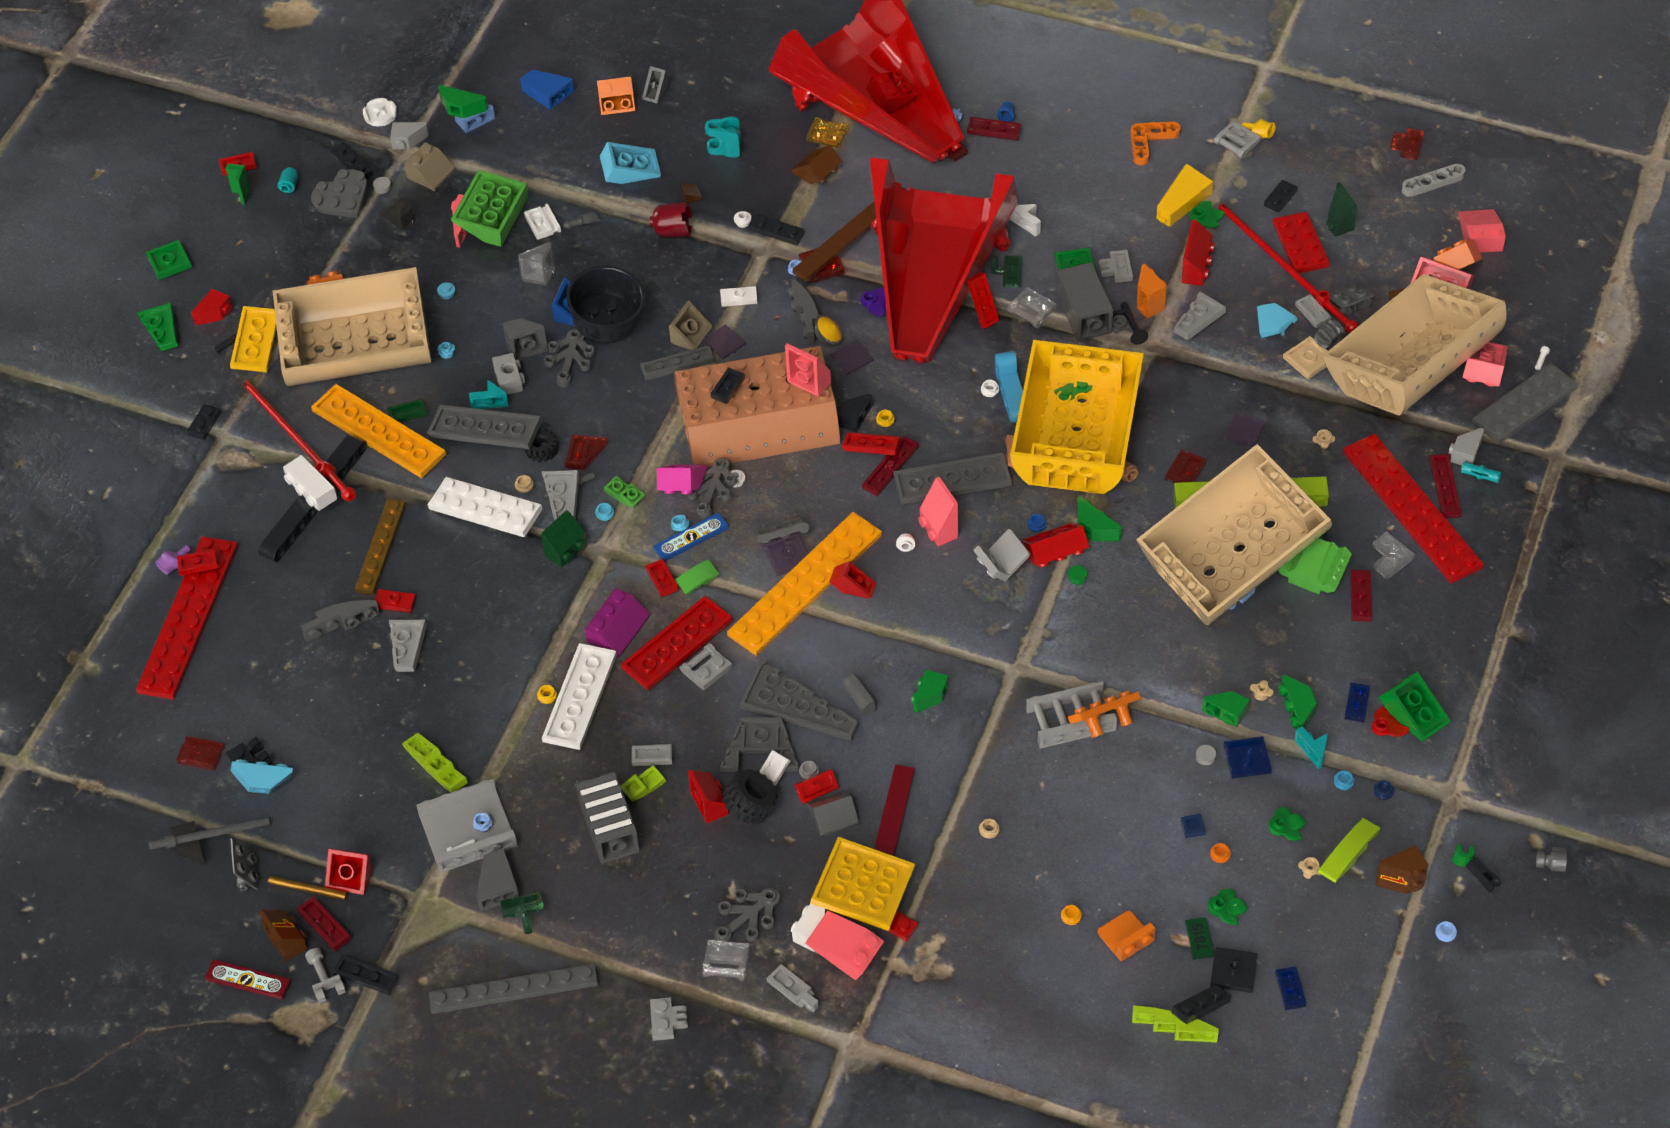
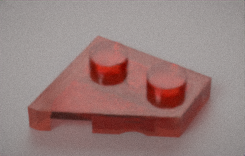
[565,435,608,470]

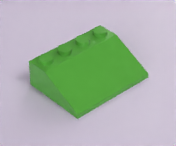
[451,170,528,247]

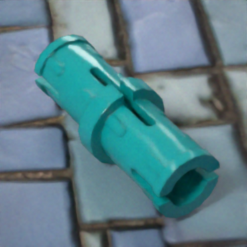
[1461,461,1501,483]

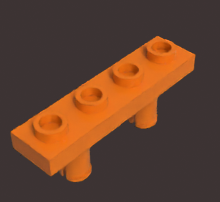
[1068,690,1141,738]

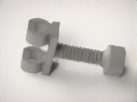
[305,948,346,1003]

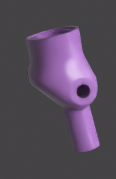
[155,545,191,575]

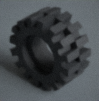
[525,427,558,463]

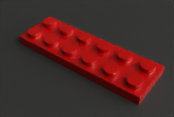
[621,595,733,691]

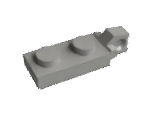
[766,964,819,1013]

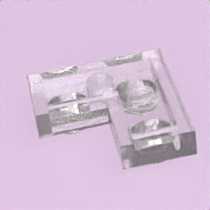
[1373,531,1415,579]

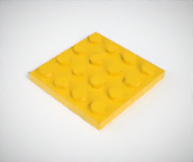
[810,837,915,931]

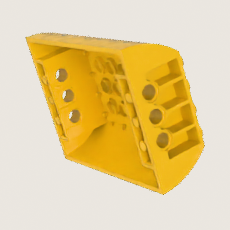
[1010,340,1144,494]

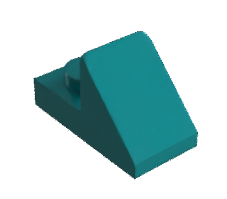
[469,380,508,409]
[1294,726,1328,769]

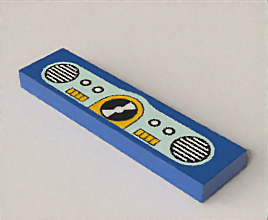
[653,513,728,562]

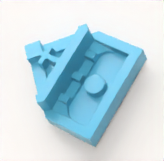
[1257,303,1298,338]

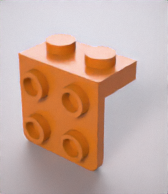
[1098,911,1156,962]

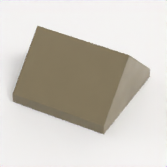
[669,301,713,350]

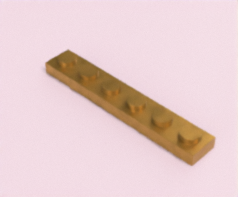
[355,499,406,595]

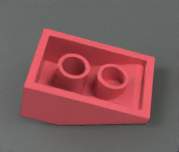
[1458,209,1506,253]
[1462,342,1508,387]
[785,343,831,397]
[918,477,958,547]
[805,911,884,980]

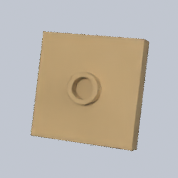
[1283,336,1328,379]

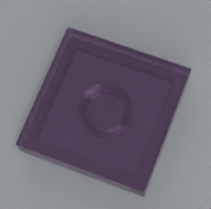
[762,533,808,576]

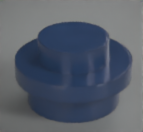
[1373,780,1394,800]

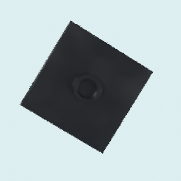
[1210,947,1257,993]

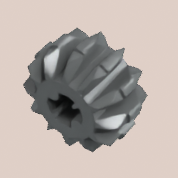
[1314,319,1346,350]

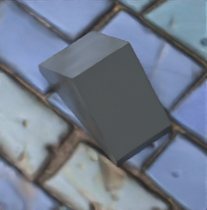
[642,66,669,104]

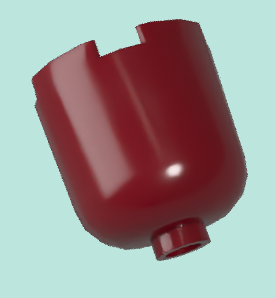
[650,202,692,237]

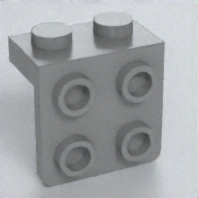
[973,529,1030,581]

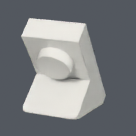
[1009,204,1041,236]

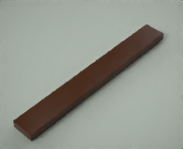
[792,202,876,282]

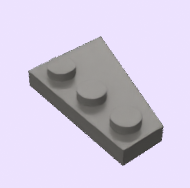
[1174,292,1226,341]
[541,470,579,520]
[389,620,427,672]

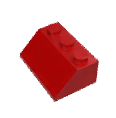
[1181,219,1215,286]
[1021,523,1089,568]

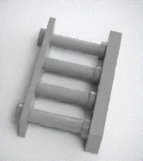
[1026,681,1117,749]

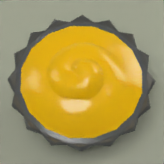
[814,314,844,345]

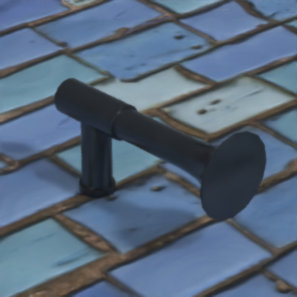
[1113,302,1149,345]

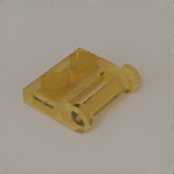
[806,117,849,148]

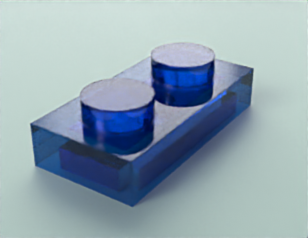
[1344,682,1370,722]
[1275,966,1306,1010]

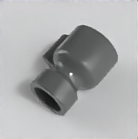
[1535,847,1567,872]

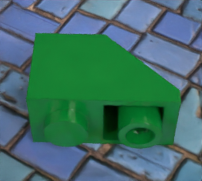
[911,670,948,713]
[1202,691,1250,727]

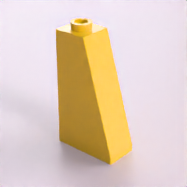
[1156,164,1213,227]

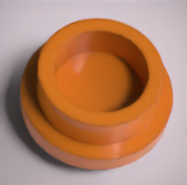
[1210,843,1231,863]

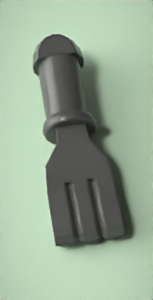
[564,212,600,229]

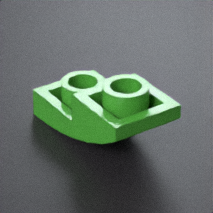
[603,476,645,508]
[675,559,720,596]

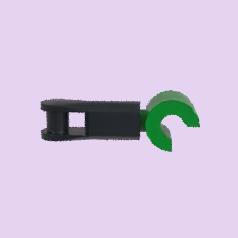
[1452,843,1501,892]

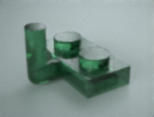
[991,255,1022,288]
[500,891,544,934]

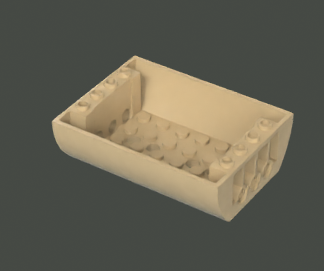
[273,267,432,386]

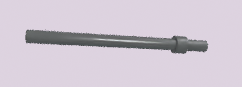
[149,817,270,850]

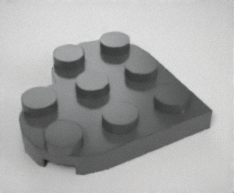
[311,169,368,218]

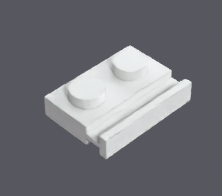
[524,204,561,240]

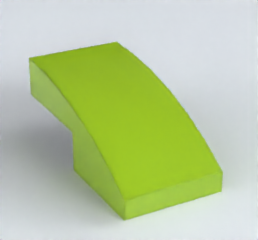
[620,765,667,802]

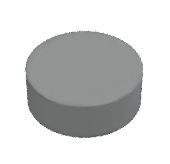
[373,177,391,194]
[1196,745,1216,765]

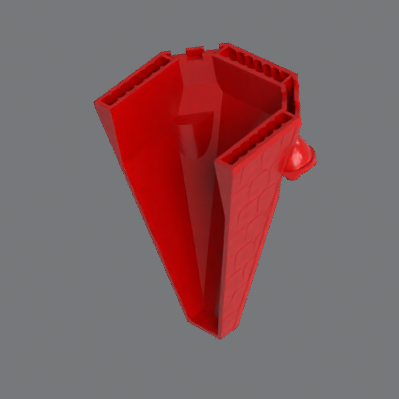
[768,0,964,163]
[870,157,1018,363]

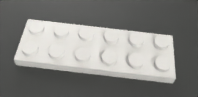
[428,477,543,537]
[542,643,617,750]

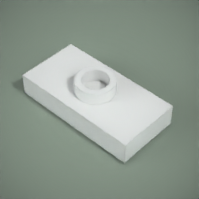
[720,286,757,307]
[760,750,790,786]

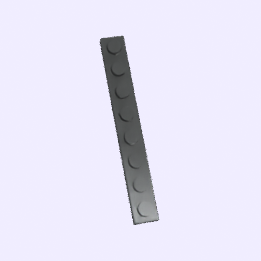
[429,964,598,1014]

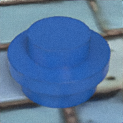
[1028,514,1047,532]

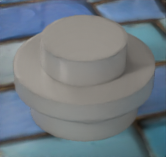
[799,761,819,779]

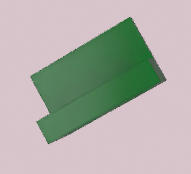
[226,164,251,204]

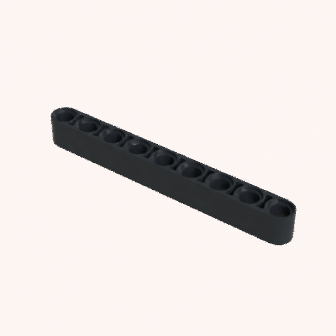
[258,434,367,562]

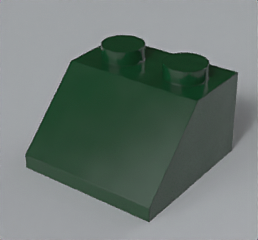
[541,510,587,568]

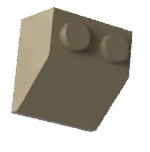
[404,142,455,191]

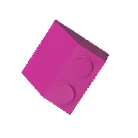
[656,464,707,494]

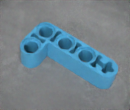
[995,351,1023,424]

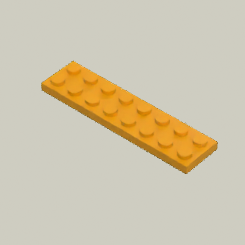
[311,384,446,479]

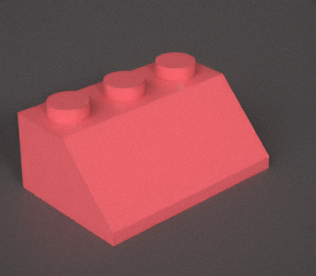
[1410,257,1475,289]

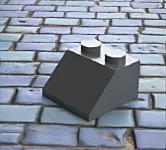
[503,318,548,361]

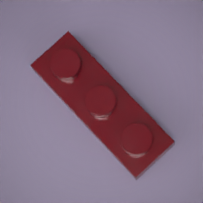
[967,117,1021,141]
[1350,570,1372,622]
[296,897,351,952]

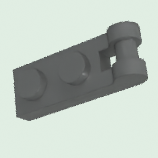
[754,516,809,543]

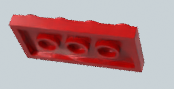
[1272,212,1329,273]

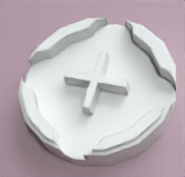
[363,98,397,127]

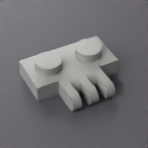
[1099,250,1133,283]
[650,997,688,1041]

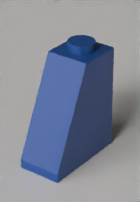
[520,70,575,110]

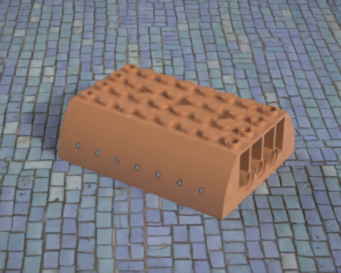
[674,346,840,467]

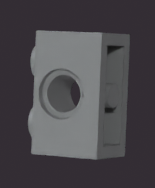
[492,353,525,395]

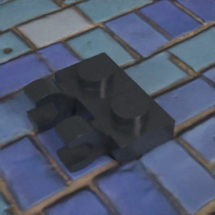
[226,737,273,765]

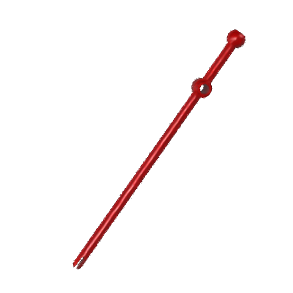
[1218,203,1359,334]
[243,380,356,501]

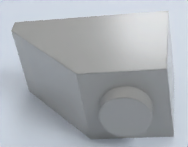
[390,122,429,149]
[1448,428,1484,465]

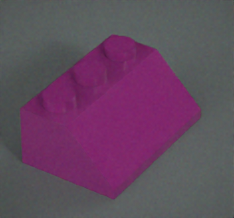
[585,587,650,658]

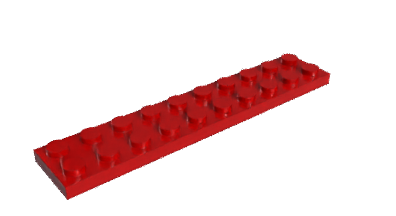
[1343,434,1484,584]
[136,536,238,700]

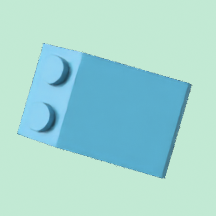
[600,142,661,184]

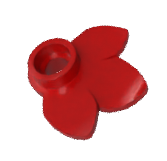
[1371,707,1409,737]

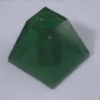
[1326,182,1357,237]

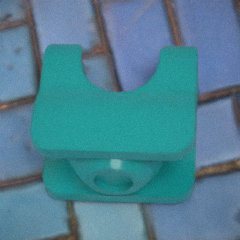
[705,117,741,157]

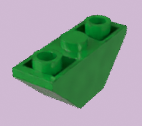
[438,85,488,119]
[1077,496,1122,542]
[1278,675,1317,730]

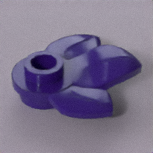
[860,288,886,316]

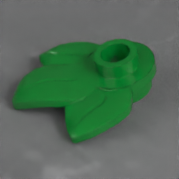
[1189,201,1224,228]
[1268,807,1306,841]
[1208,889,1248,925]

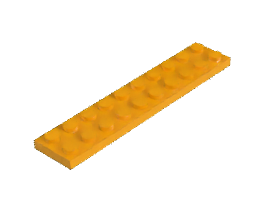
[727,512,882,656]

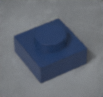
[1180,814,1206,838]

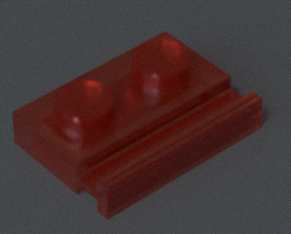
[1165,449,1206,483]
[176,736,225,771]

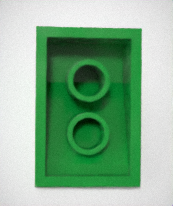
[1379,671,1451,742]

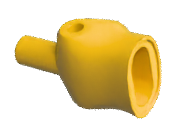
[1242,119,1276,139]

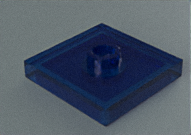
[1223,736,1272,779]

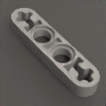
[1401,164,1465,197]

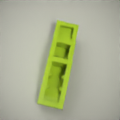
[402,733,468,793]
[1318,818,1380,883]
[1132,1005,1219,1042]

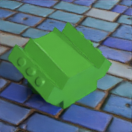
[1278,538,1352,594]

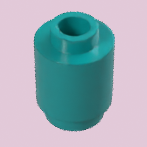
[277,167,299,193]

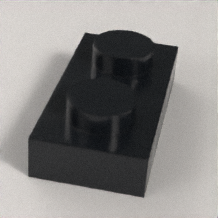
[1264,180,1298,213]
[710,367,745,404]
[187,404,221,440]

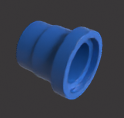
[997,102,1014,122]

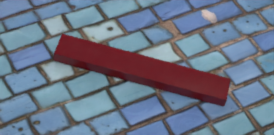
[874,764,915,856]

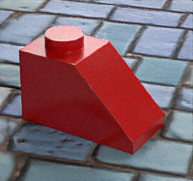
[191,289,233,325]
[829,561,876,599]

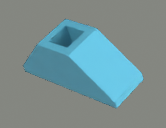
[230,760,293,794]

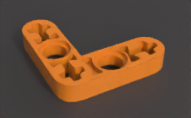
[1130,122,1181,166]

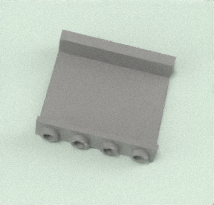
[416,779,518,873]

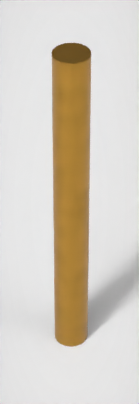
[268,876,348,900]

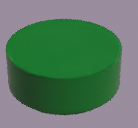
[1068,565,1087,585]

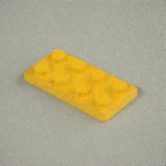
[230,306,277,372]

